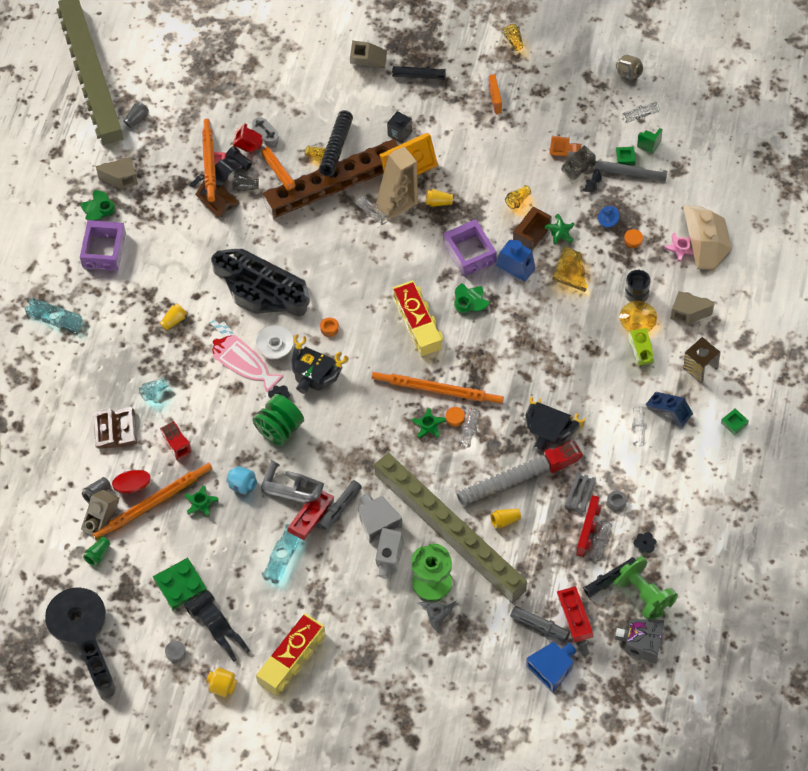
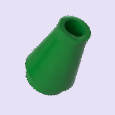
[83,537,111,566]

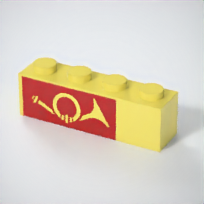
[392,280,444,357]
[256,613,326,696]

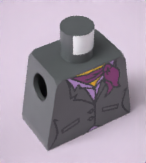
[615,619,664,664]

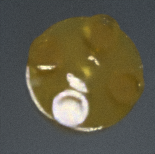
[619,301,657,335]

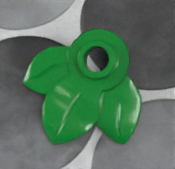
[80,190,115,221]
[454,283,489,313]

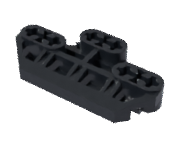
[211,248,310,316]

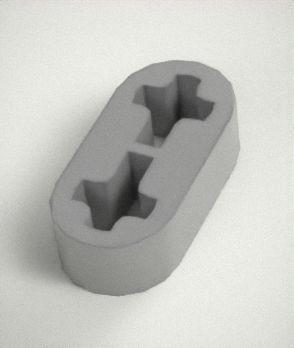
[252,117,279,147]

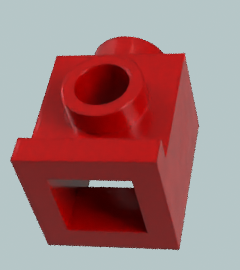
[233,123,263,154]

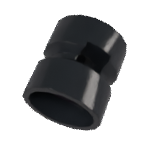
[625,269,651,304]

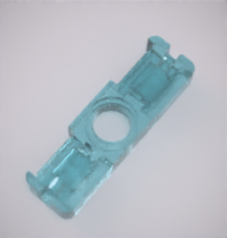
[25,298,83,333]
[262,524,300,584]

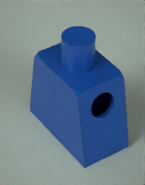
[496,239,535,282]
[526,642,577,693]

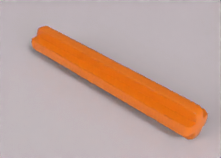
[261,147,296,190]

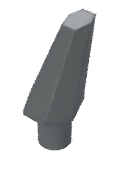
[576,639,590,656]

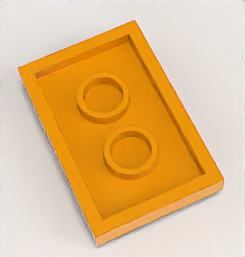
[379,133,439,175]

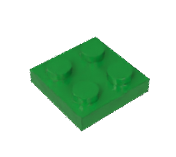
[153,557,207,611]

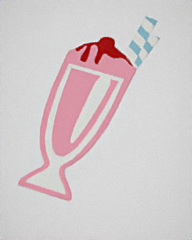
[210,319,283,392]

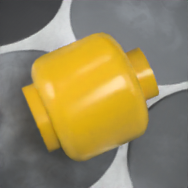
[206,667,238,697]

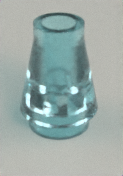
[139,377,169,401]

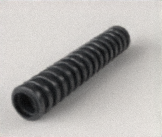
[319,110,353,176]

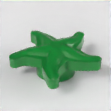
[545,214,575,245]
[412,408,446,438]
[185,486,219,517]

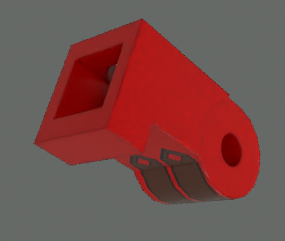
[160,421,192,460]
[544,441,583,474]

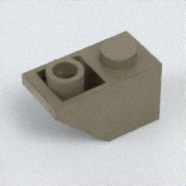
[350,40,387,68]
[95,157,138,189]
[670,291,715,324]
[81,490,120,535]

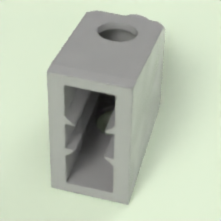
[358,493,402,543]
[375,528,404,579]

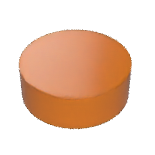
[624,229,643,248]
[320,317,339,337]
[446,407,465,427]

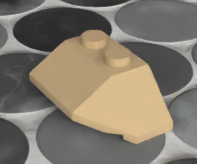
[683,206,732,270]

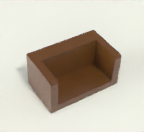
[513,206,552,251]

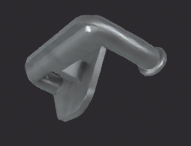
[261,459,324,503]

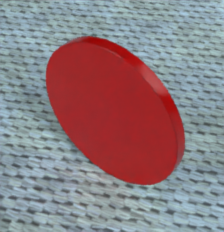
[112,470,151,494]

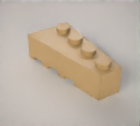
[376,147,418,221]

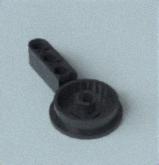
[45,587,116,698]

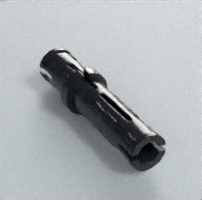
[392,65,446,81]
[583,557,636,598]

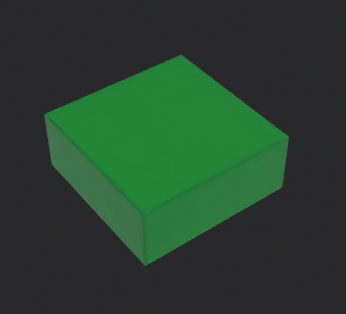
[615,146,636,166]
[721,408,749,436]

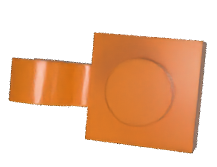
[550,136,582,156]

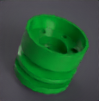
[252,394,304,446]

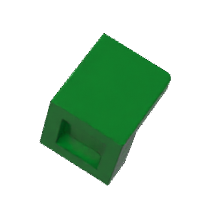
[637,128,663,154]

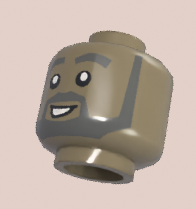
[616,55,643,80]

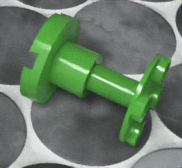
[411,543,452,602]
[614,556,678,620]

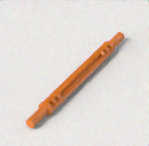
[202,119,216,202]
[372,372,504,404]
[92,462,213,541]

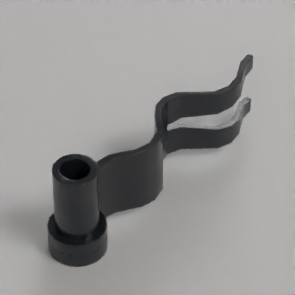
[189,146,253,196]
[184,590,250,662]

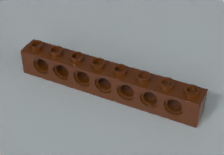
[263,139,399,219]

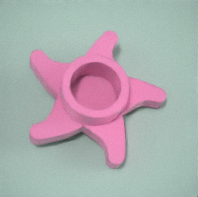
[664,233,694,262]

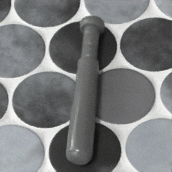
[595,160,668,181]

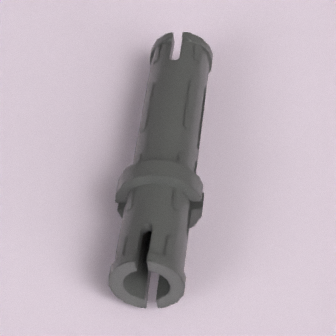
[317,480,362,531]
[510,605,570,642]

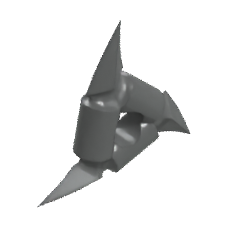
[417,601,456,634]

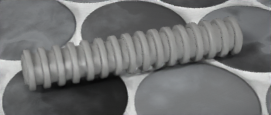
[456,455,550,507]

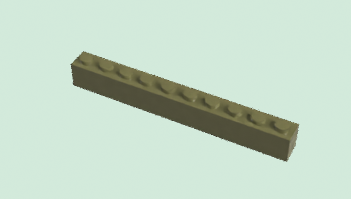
[56,0,124,145]
[374,452,527,603]

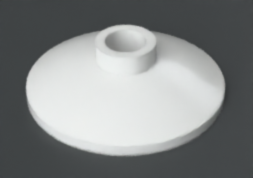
[256,325,294,359]

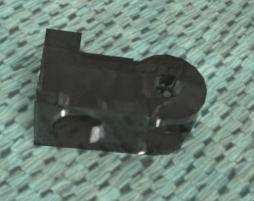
[561,145,596,180]

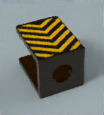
[683,337,721,383]

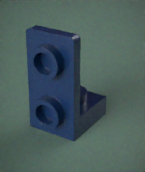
[646,392,693,427]

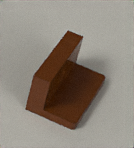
[195,180,239,217]

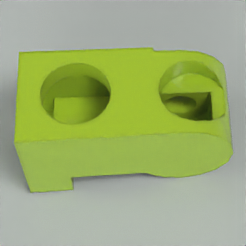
[628,328,654,366]

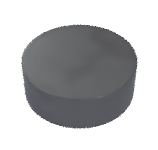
[607,491,627,511]
[165,641,186,662]

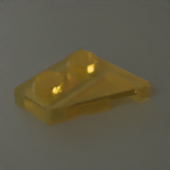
[552,246,588,292]

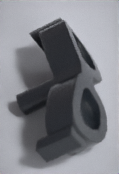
[582,170,602,192]

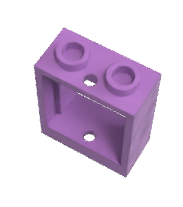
[443,219,497,276]
[80,220,126,271]

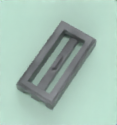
[565,472,596,514]

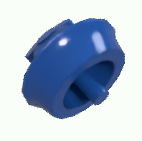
[598,206,620,228]

